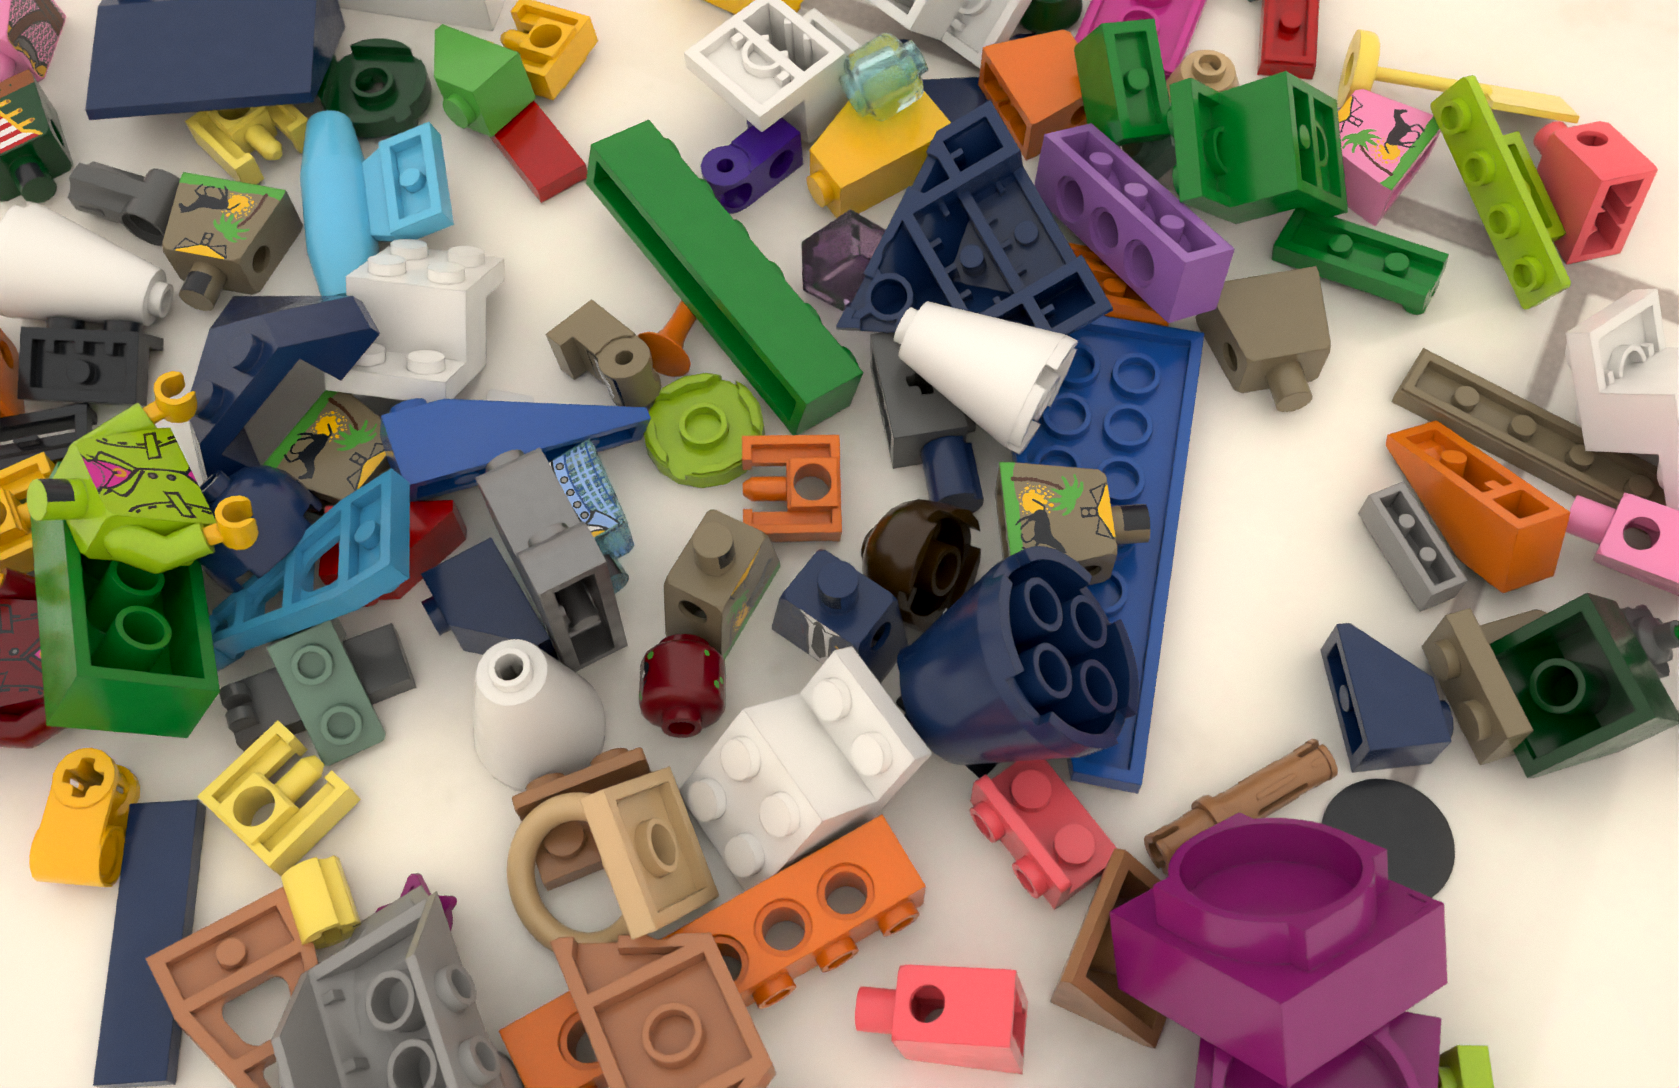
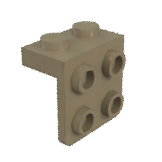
[1421,608,1547,765]

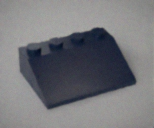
[85,0,345,120]

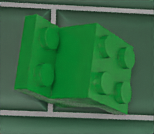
[1167,71,1348,224]

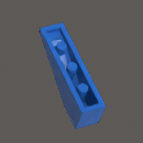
[380,398,651,502]

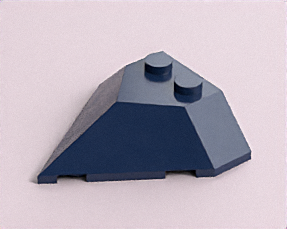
[836,100,1113,336]
[188,296,380,482]

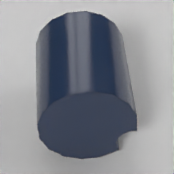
[920,436,984,513]

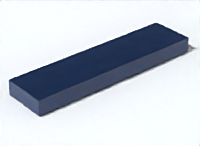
[93,799,206,1088]

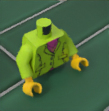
[27,371,259,574]

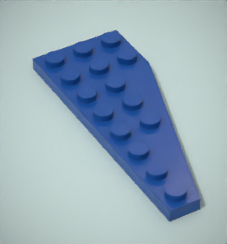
[1011,316,1205,794]

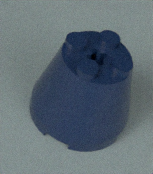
[897,546,1139,765]

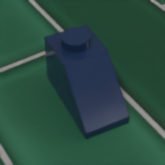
[421,537,560,662]
[1320,623,1454,773]

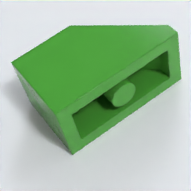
[434,24,536,137]

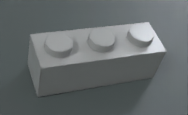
[1358,482,1468,612]

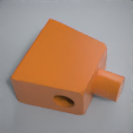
[978,30,1087,160]

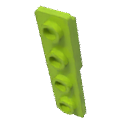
[1430,75,1571,310]

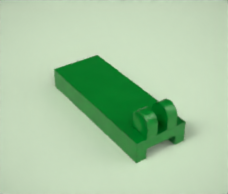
[1272,207,1449,315]

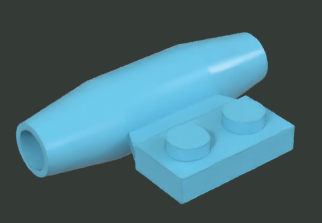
[300,110,454,296]

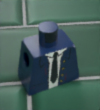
[772,549,908,684]

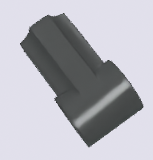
[68,161,180,246]

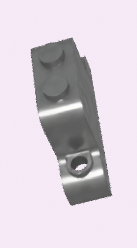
[475,448,628,672]

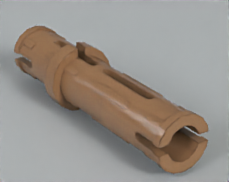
[1144,739,1338,875]

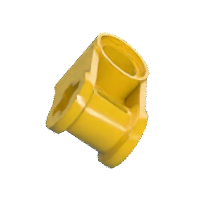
[29,747,140,887]

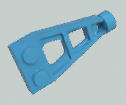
[209,468,410,671]

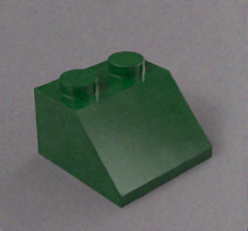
[1489,593,1679,778]

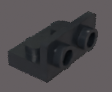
[17,317,164,406]

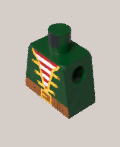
[0,69,73,203]

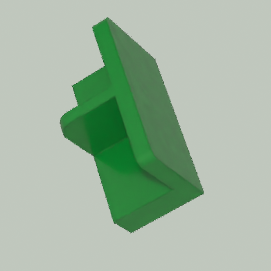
[1074,19,1171,147]

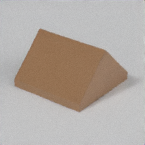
[1050,848,1167,1048]

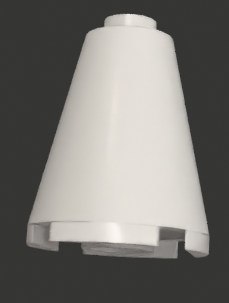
[0,201,174,326]
[894,301,1078,455]
[473,639,606,792]

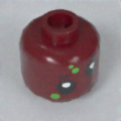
[639,634,726,738]

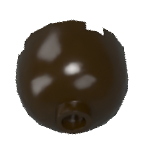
[861,499,981,632]

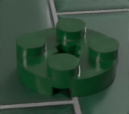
[317,38,432,138]

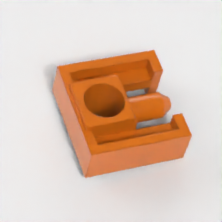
[742,435,842,542]

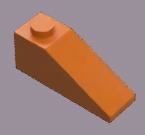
[1386,420,1571,593]

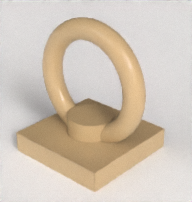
[507,766,719,952]

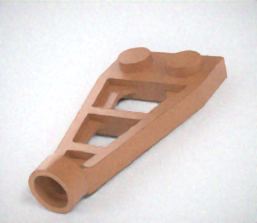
[145,887,319,1088]

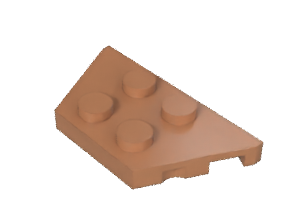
[550,933,777,1088]

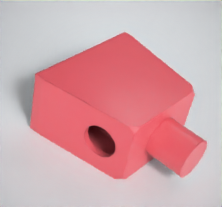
[1533,121,1658,264]
[855,964,1028,1074]

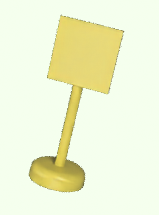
[1337,29,1580,124]

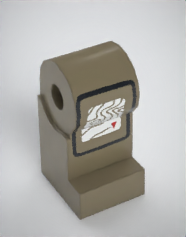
[545,299,661,407]

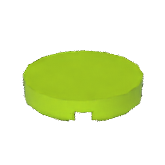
[644,373,765,488]

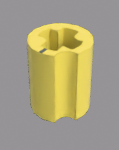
[281,855,361,950]

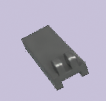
[219,623,417,751]

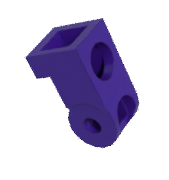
[700,117,804,214]

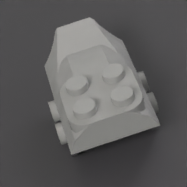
[271,885,523,1088]

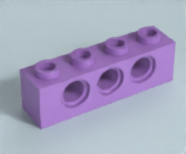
[1034,123,1235,323]

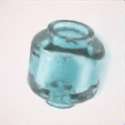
[839,33,928,122]

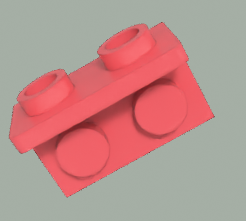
[969,760,1117,910]

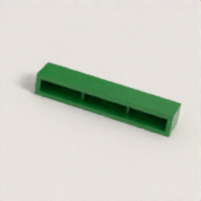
[586,119,864,435]

